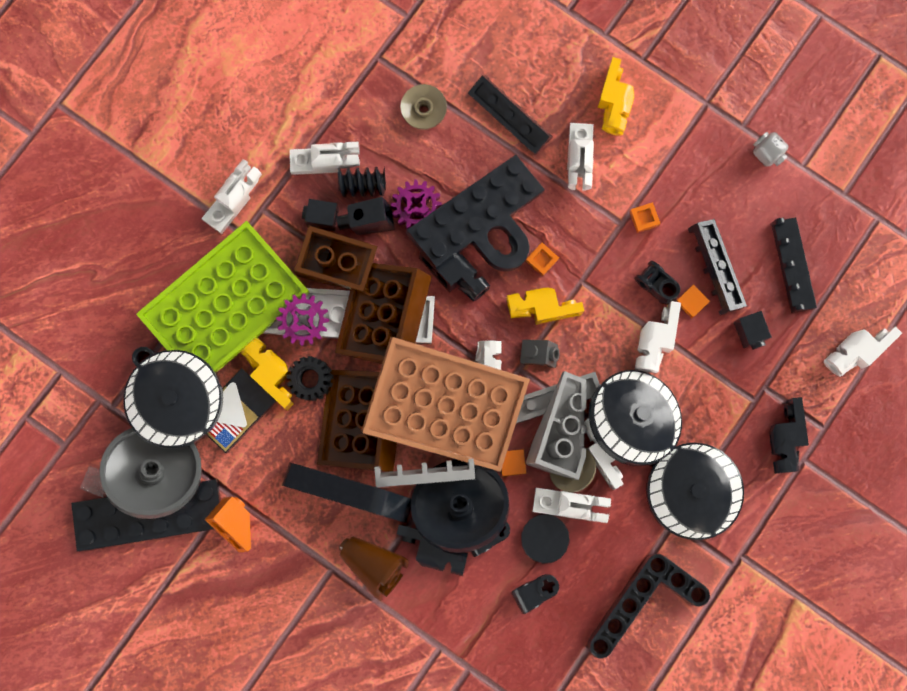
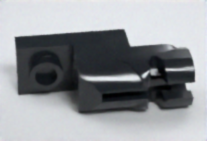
[419,252,490,302]
[769,397,809,474]
[397,525,468,576]

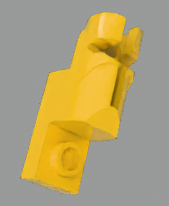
[597,57,634,136]
[506,287,584,325]
[241,338,294,411]

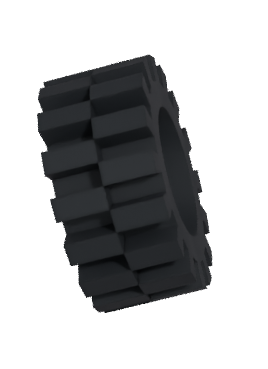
[286,356,334,401]

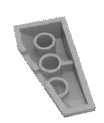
[525,371,586,480]

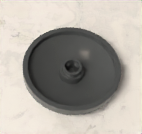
[99,428,202,519]

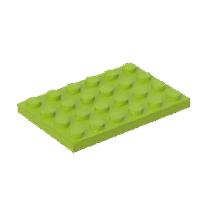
[136,221,310,373]

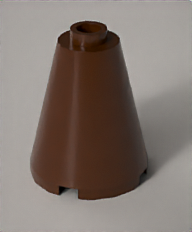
[339,536,409,601]

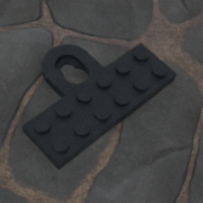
[406,155,545,271]
[71,479,221,552]

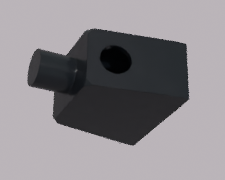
[337,197,395,235]

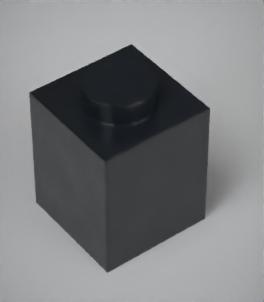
[302,199,339,232]
[734,311,772,350]

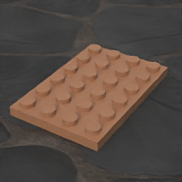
[361,336,530,472]

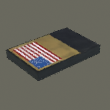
[207,368,277,454]

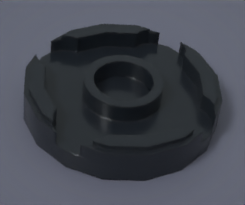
[521,514,570,563]

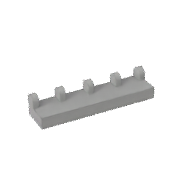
[374,459,475,487]

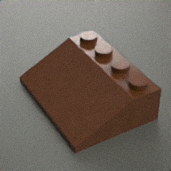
[335,263,431,364]
[317,370,397,472]

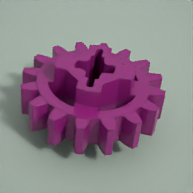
[391,180,442,230]
[276,293,329,346]

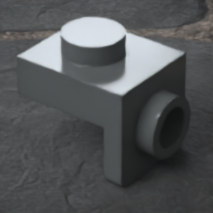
[520,340,560,368]

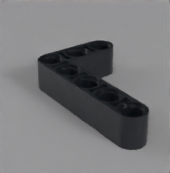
[282,462,411,523]
[587,554,710,659]

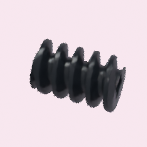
[338,166,386,198]

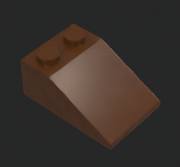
[294,226,378,292]

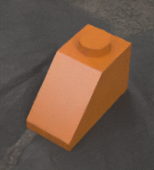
[205,496,251,552]

